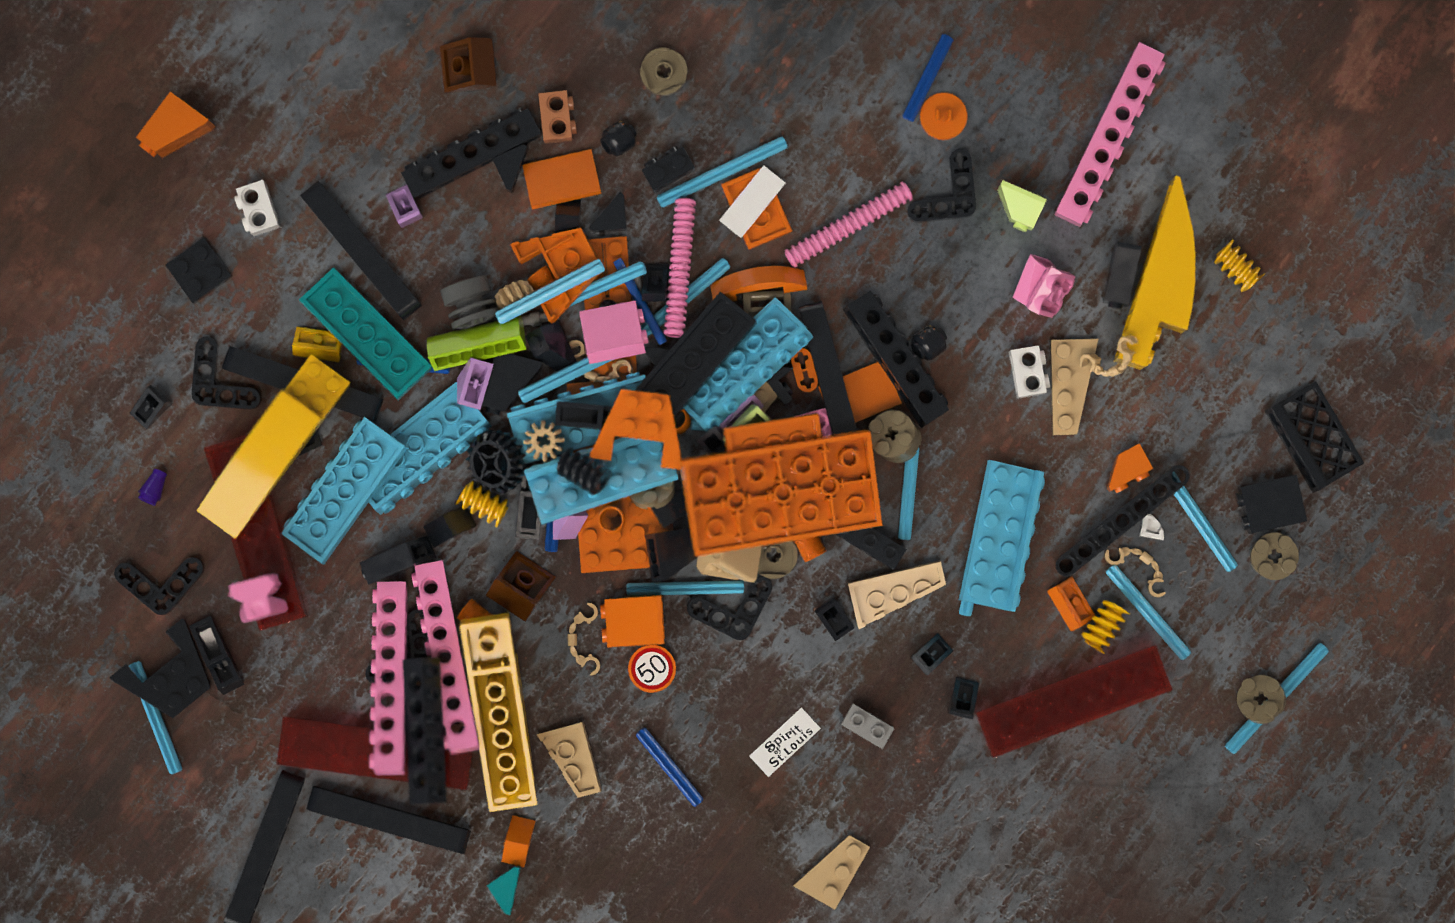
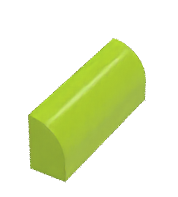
[427,315,526,371]

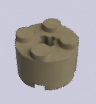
[869,410,922,463]

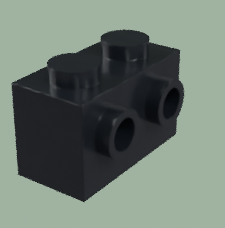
[642,146,695,194]

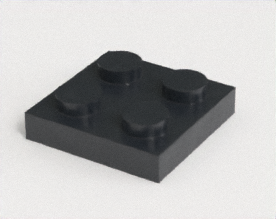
[165,237,232,304]

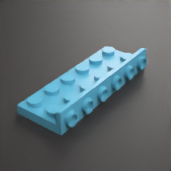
[684,297,813,432]
[507,372,646,464]
[369,382,491,515]
[281,417,407,564]
[524,437,678,525]
[959,460,1045,612]

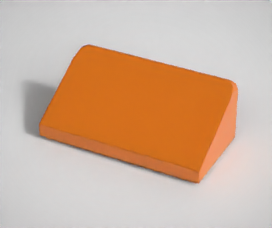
[1047,576,1096,631]

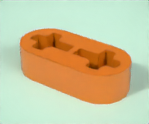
[791,348,818,393]

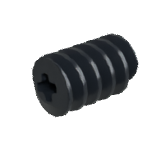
[557,448,612,495]

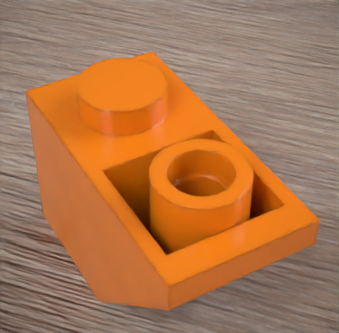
[1107,443,1153,493]

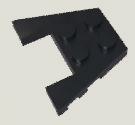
[109,618,211,719]

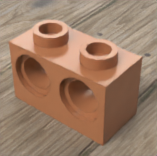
[538,90,577,143]

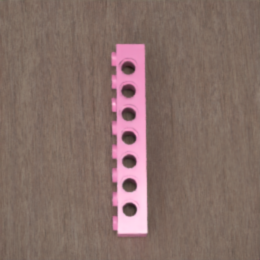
[1054,42,1166,227]
[411,560,480,755]
[370,582,408,775]

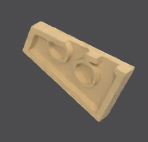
[537,722,602,798]
[793,835,870,910]

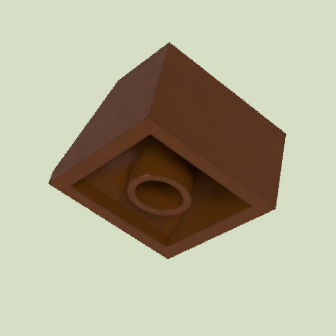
[440,37,497,93]
[486,551,556,622]

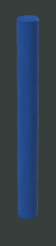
[613,258,667,346]

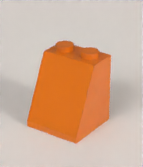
[136,92,215,158]
[600,596,665,647]

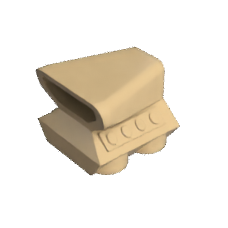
[696,546,762,582]

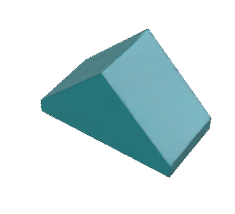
[487,866,521,915]

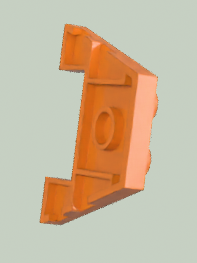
[510,228,599,324]
[589,389,682,470]

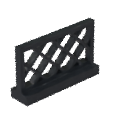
[1265,381,1364,493]

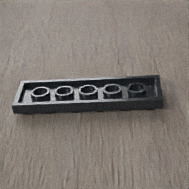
[635,292,757,419]

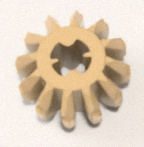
[494,280,534,310]
[523,421,565,462]

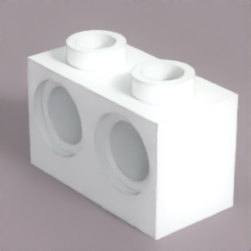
[234,180,281,236]
[1009,345,1050,398]

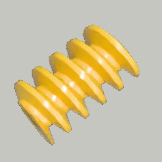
[1214,239,1266,292]
[455,480,508,528]
[1081,600,1130,654]

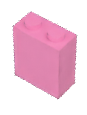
[579,301,649,364]

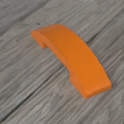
[710,266,807,301]

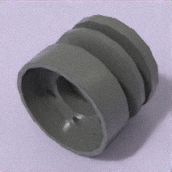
[440,275,498,330]

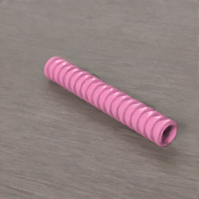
[784,181,913,268]
[664,198,696,338]

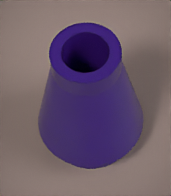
[138,469,167,506]

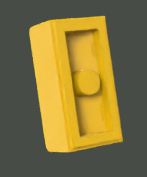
[292,327,342,362]

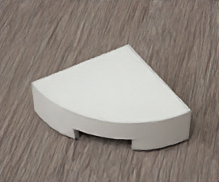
[1139,514,1164,540]

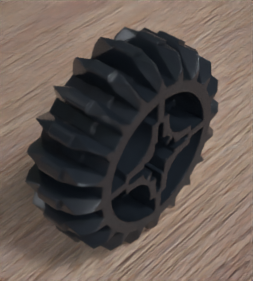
[465,430,527,494]

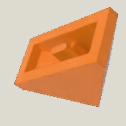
[501,815,536,867]

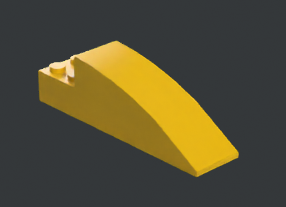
[1114,176,1195,370]
[197,354,350,539]
[460,613,537,812]

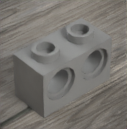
[840,703,895,749]

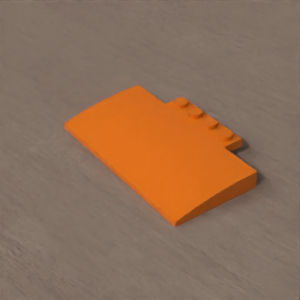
[679,413,882,556]

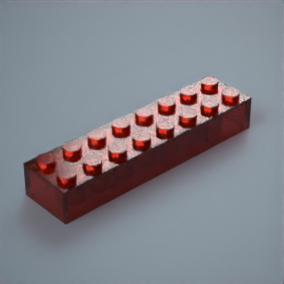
[204,434,308,631]
[974,645,1172,758]
[276,716,474,790]

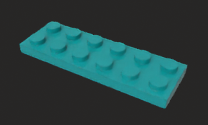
[299,267,432,401]

